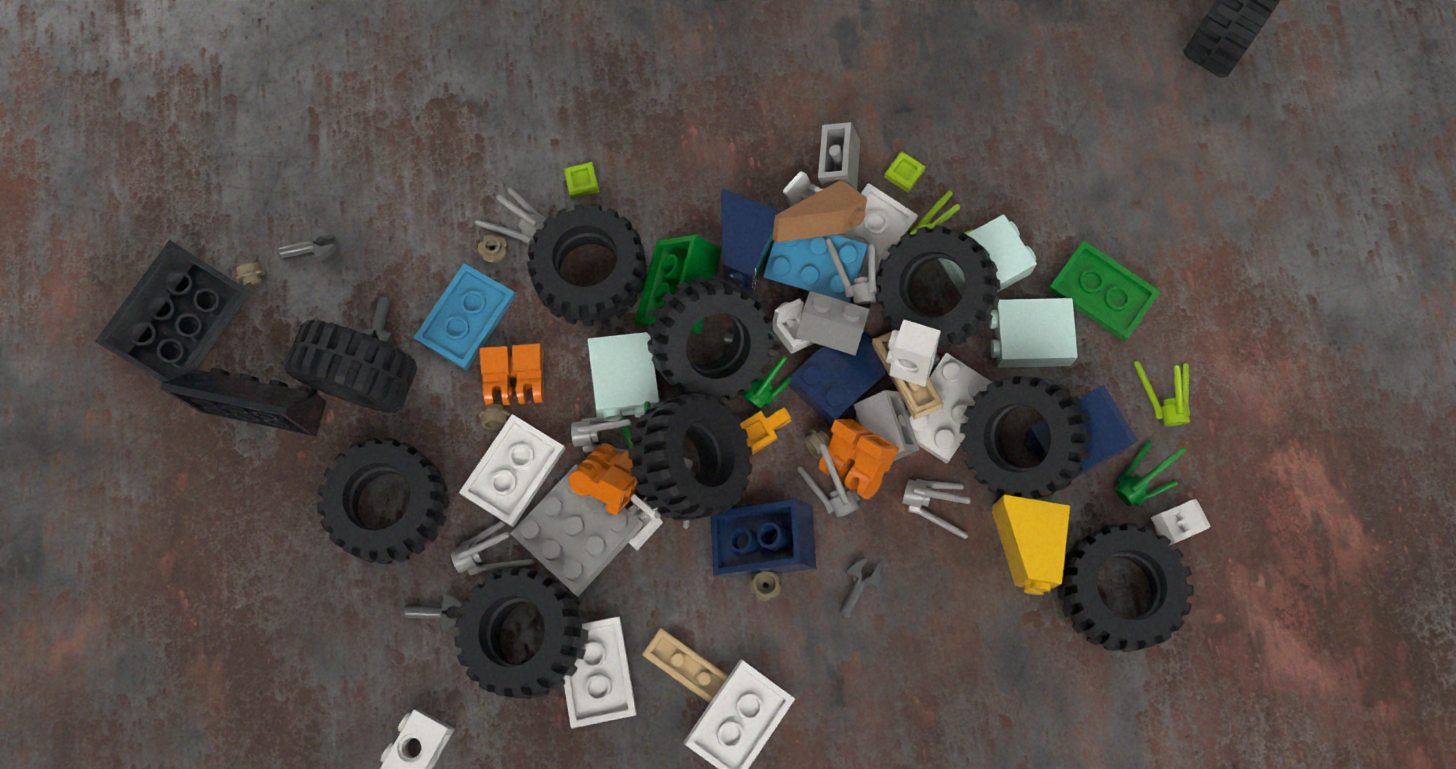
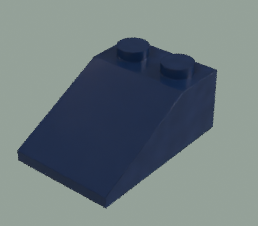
[789,332,888,427]
[711,499,817,576]

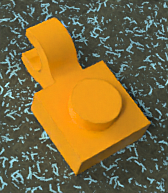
[740,407,792,455]

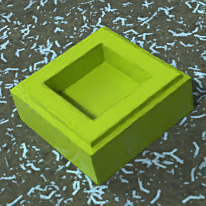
[884,151,926,193]
[563,162,600,199]

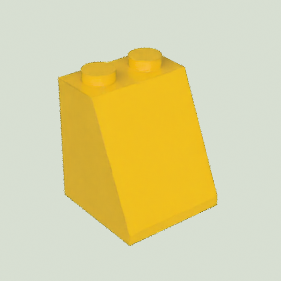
[992,495,1070,595]

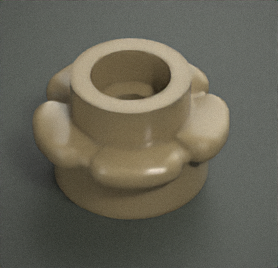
[478,234,507,263]
[235,262,266,286]
[479,404,510,430]
[804,429,831,459]
[750,571,781,602]

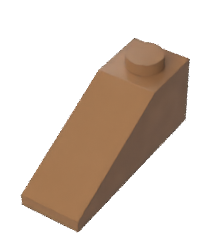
[772,180,867,242]

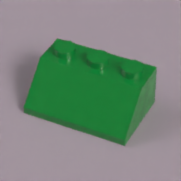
[634,235,722,335]

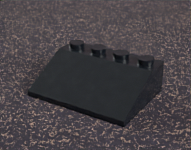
[95,240,251,382]
[160,368,327,437]

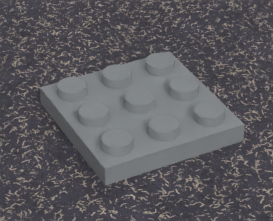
[510,464,644,597]

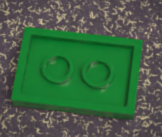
[1048,240,1161,342]

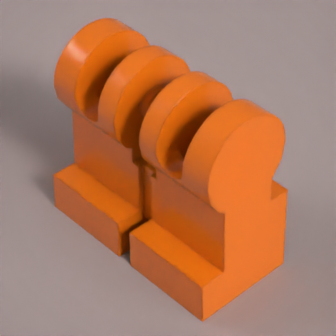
[479,343,545,406]
[819,419,899,499]
[569,443,638,516]

